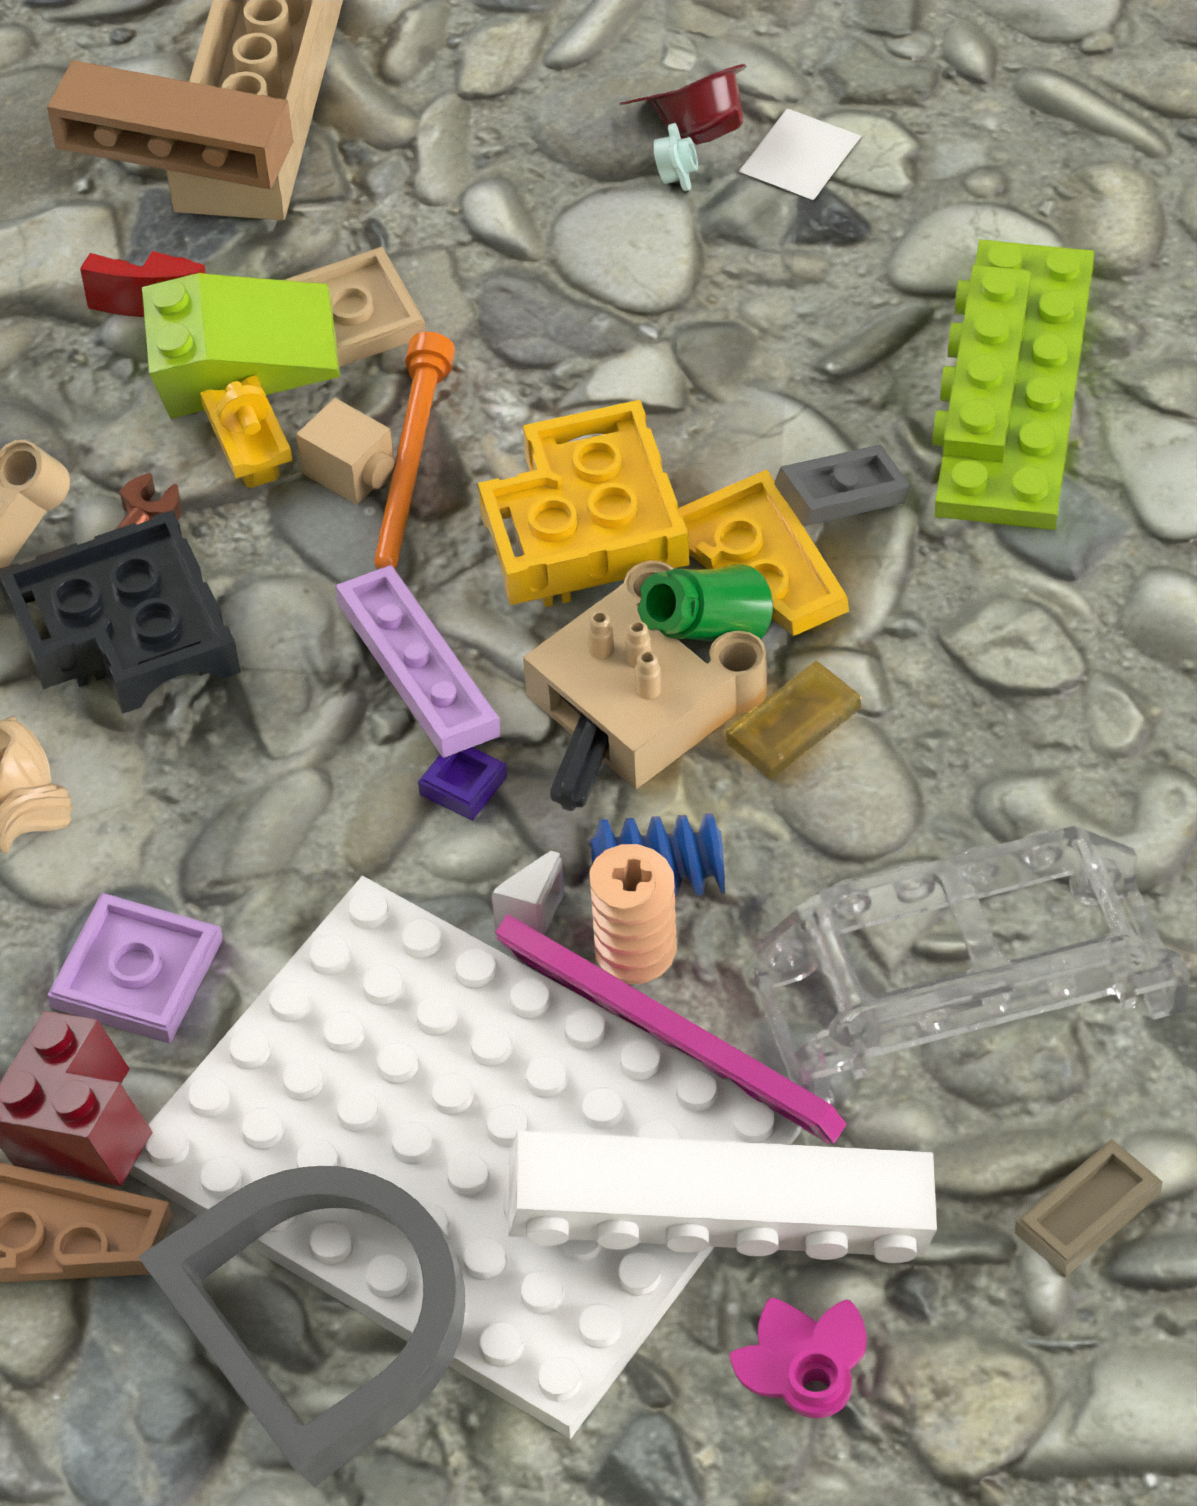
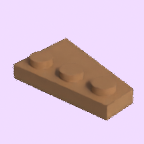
[0,1162,173,1283]

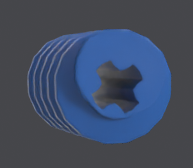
[591,813,725,897]

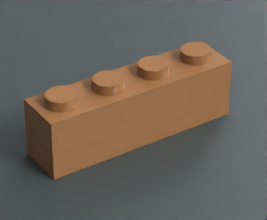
[47,60,294,190]

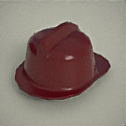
[619,64,747,145]

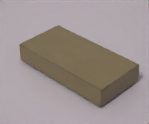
[1015,1139,1163,1277]

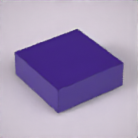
[418,747,507,821]

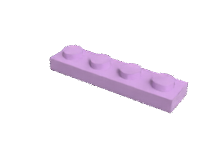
[335,565,500,758]

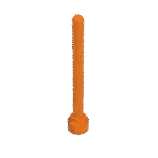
[374,331,455,570]

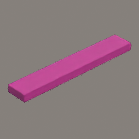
[495,913,847,1144]

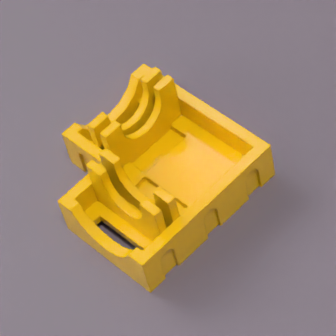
[478,399,689,608]

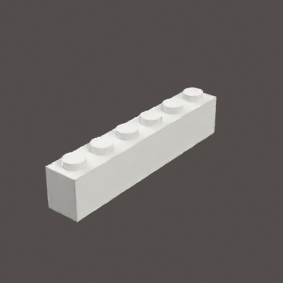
[508,1130,937,1263]

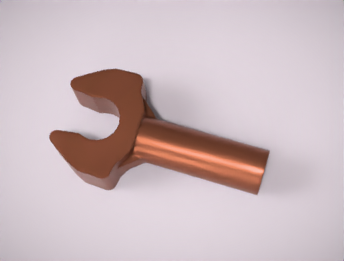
[115,473,181,529]

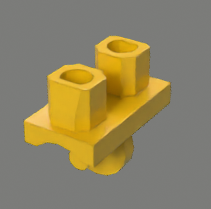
[200,375,293,488]

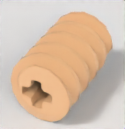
[590,844,677,985]

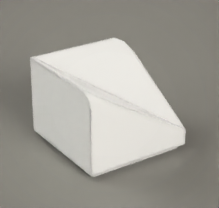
[492,851,564,935]

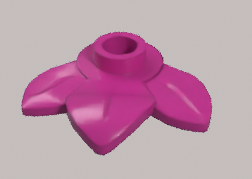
[729,1298,867,1418]

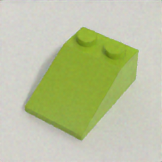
[142,273,340,419]

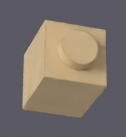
[296,397,395,505]

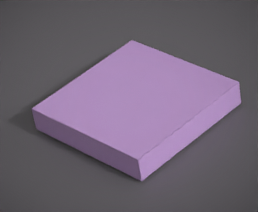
[47,893,223,1044]

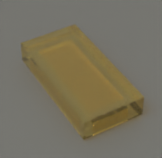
[726,660,861,780]

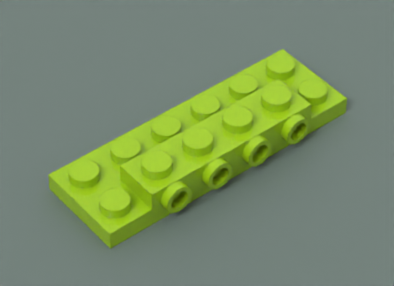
[932,239,1095,530]

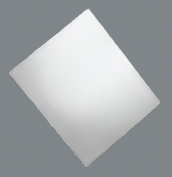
[739,108,861,200]

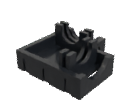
[0,510,241,714]

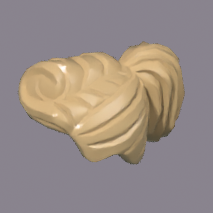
[0,716,73,854]

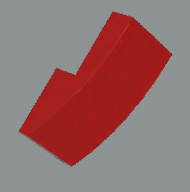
[80,251,206,317]

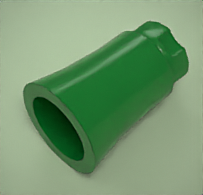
[637,564,773,643]

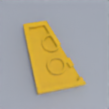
[678,469,849,636]

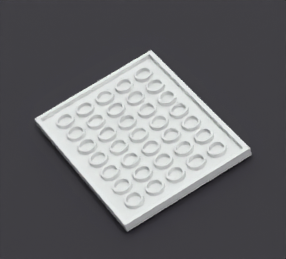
[129,876,801,1439]

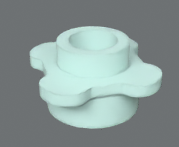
[654,123,698,191]

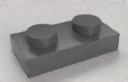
[774,444,911,526]

